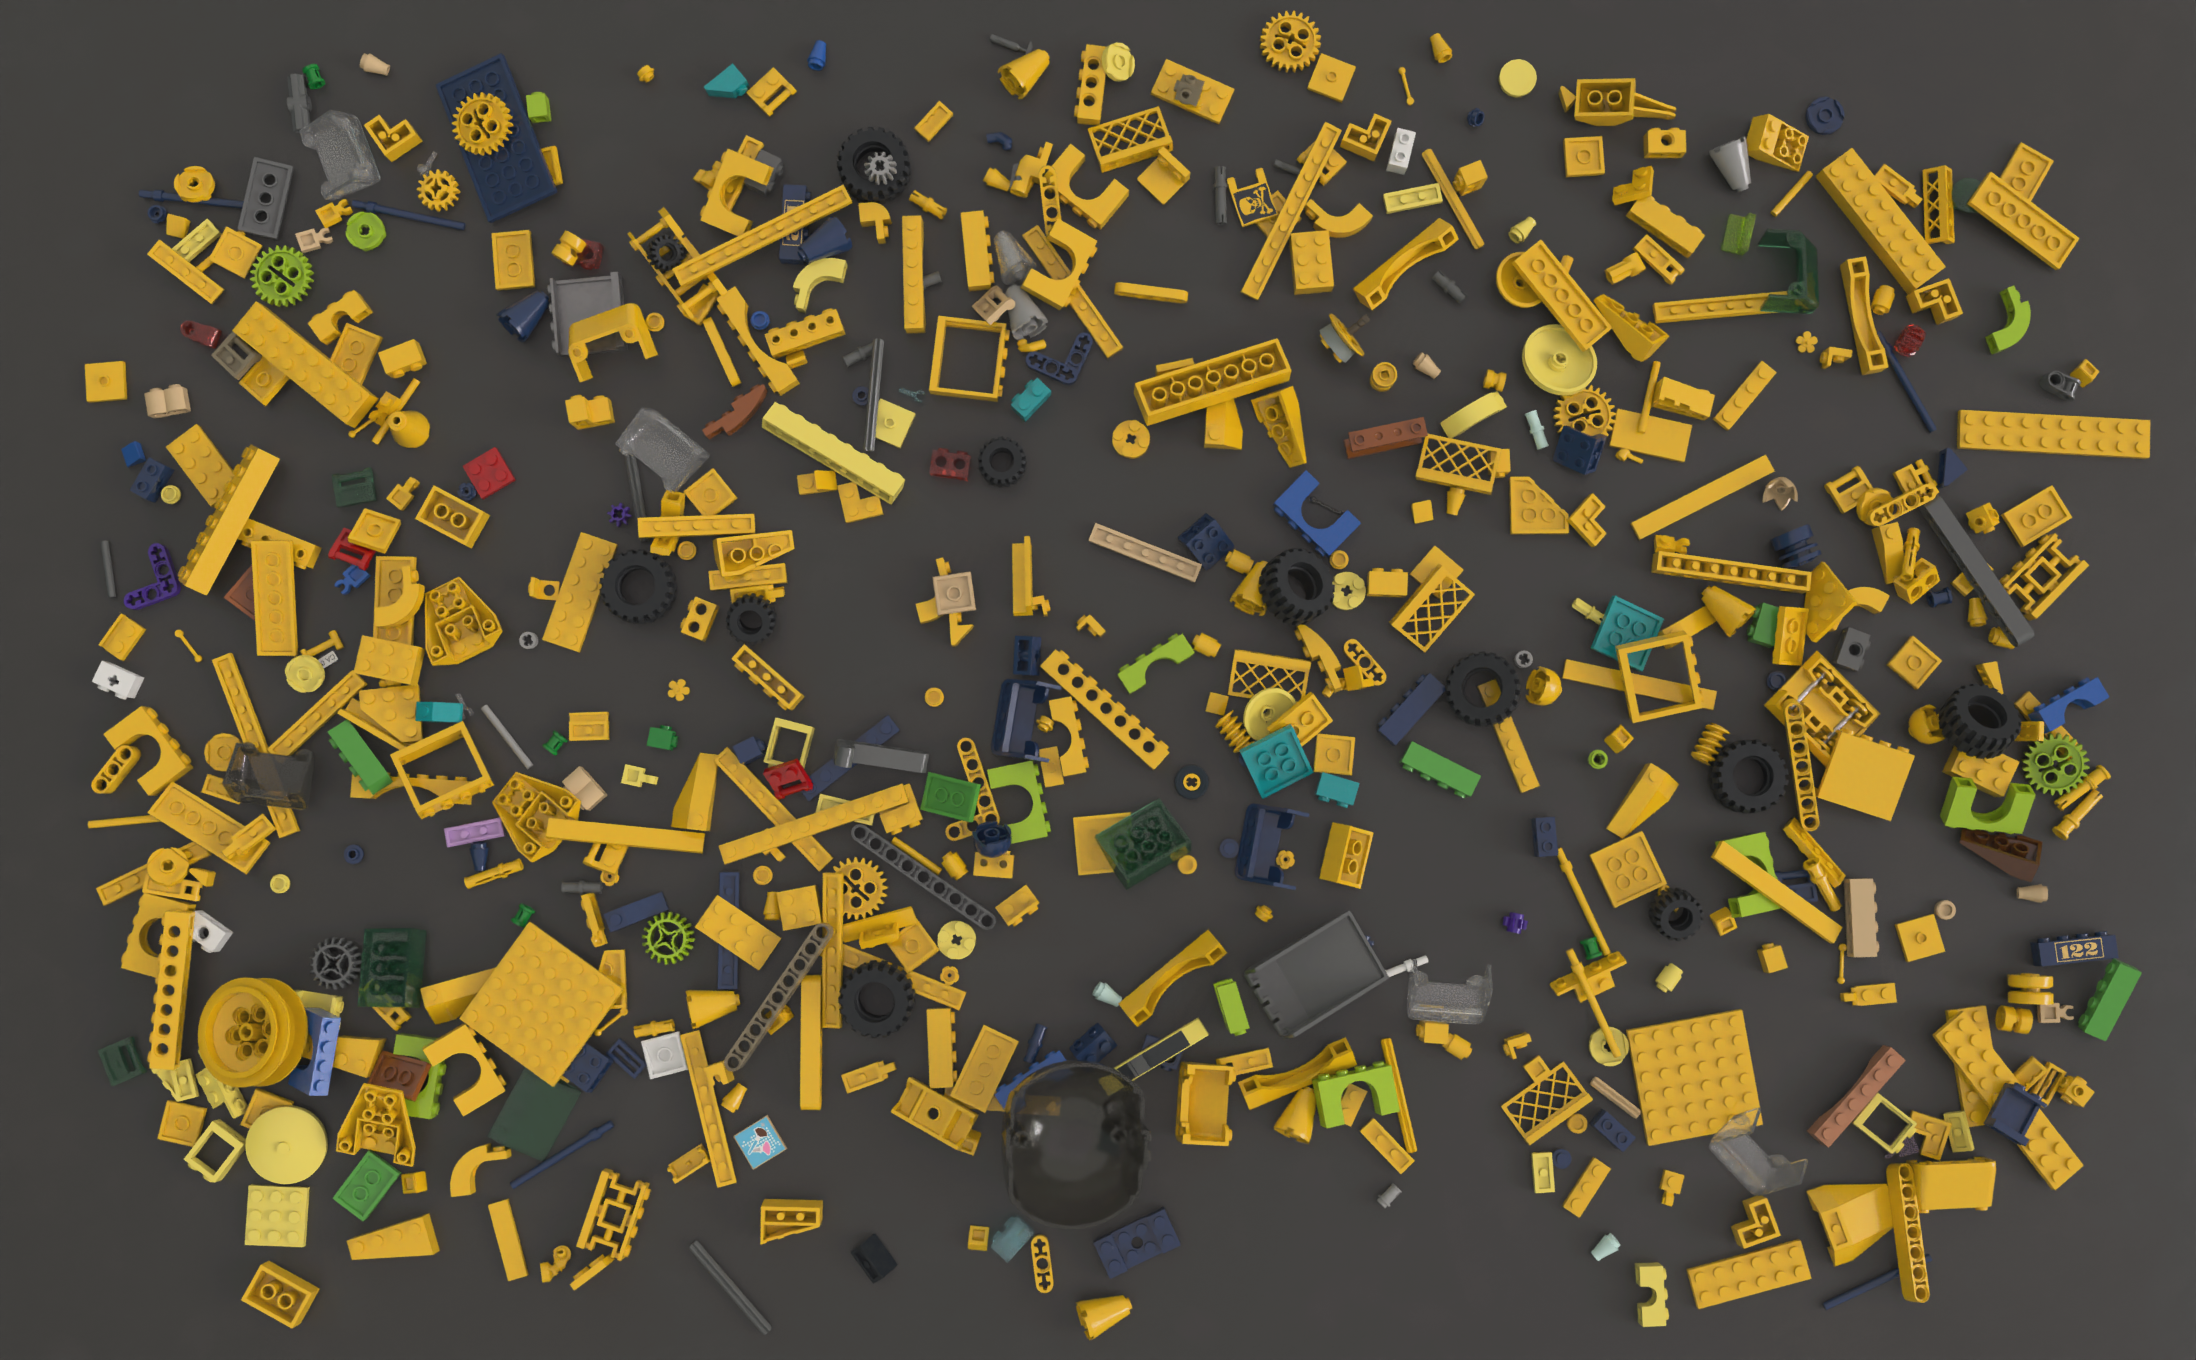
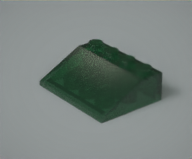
[1095,798,1192,890]
[357,928,427,1008]
[487,1067,581,1162]

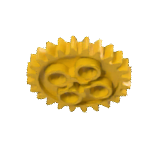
[1260,11,1321,73]
[452,92,513,156]
[1553,385,1616,436]
[833,857,888,920]

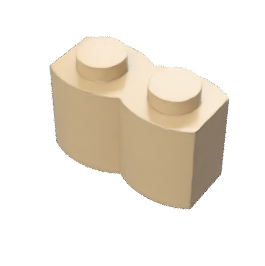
[144,384,191,418]
[562,766,607,811]

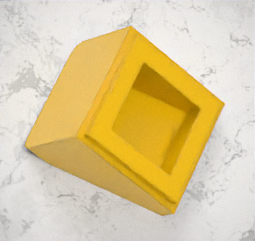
[1558,86,1576,113]
[166,214,191,239]
[786,350,808,369]
[2070,359,2099,388]
[1410,500,1433,524]
[1205,692,1229,716]
[1604,724,1634,754]
[189,868,216,887]
[1709,907,1737,936]
[959,1129,981,1156]
[401,1171,427,1194]
[968,1225,989,1251]

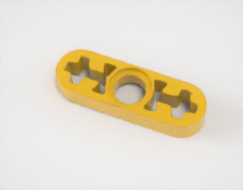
[1343,639,1386,686]
[1031,1234,1054,1293]

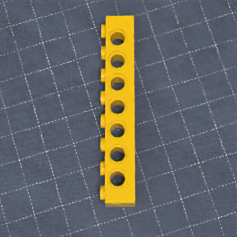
[1651,551,1812,594]
[1040,649,1170,770]
[147,910,195,1070]

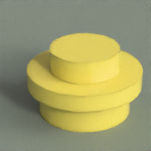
[161,485,181,504]
[270,874,290,893]

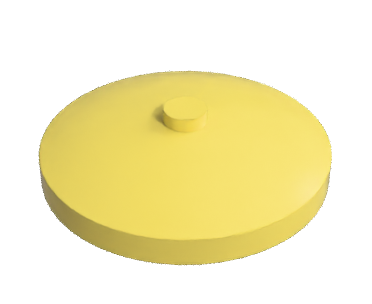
[1522,324,1597,396]
[245,1105,328,1184]

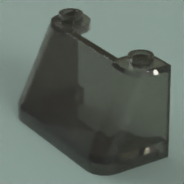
[222,742,316,810]

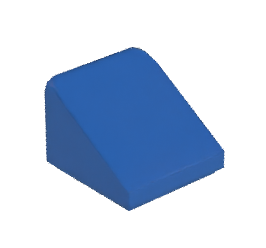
[121,441,146,467]

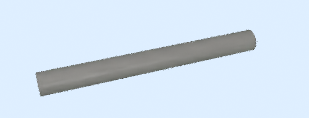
[481,705,533,769]

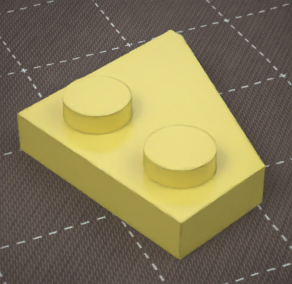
[151,1058,199,1102]

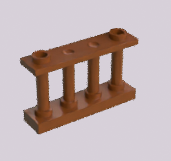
[1343,417,1428,459]

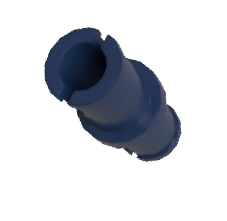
[1023,1023,1048,1064]

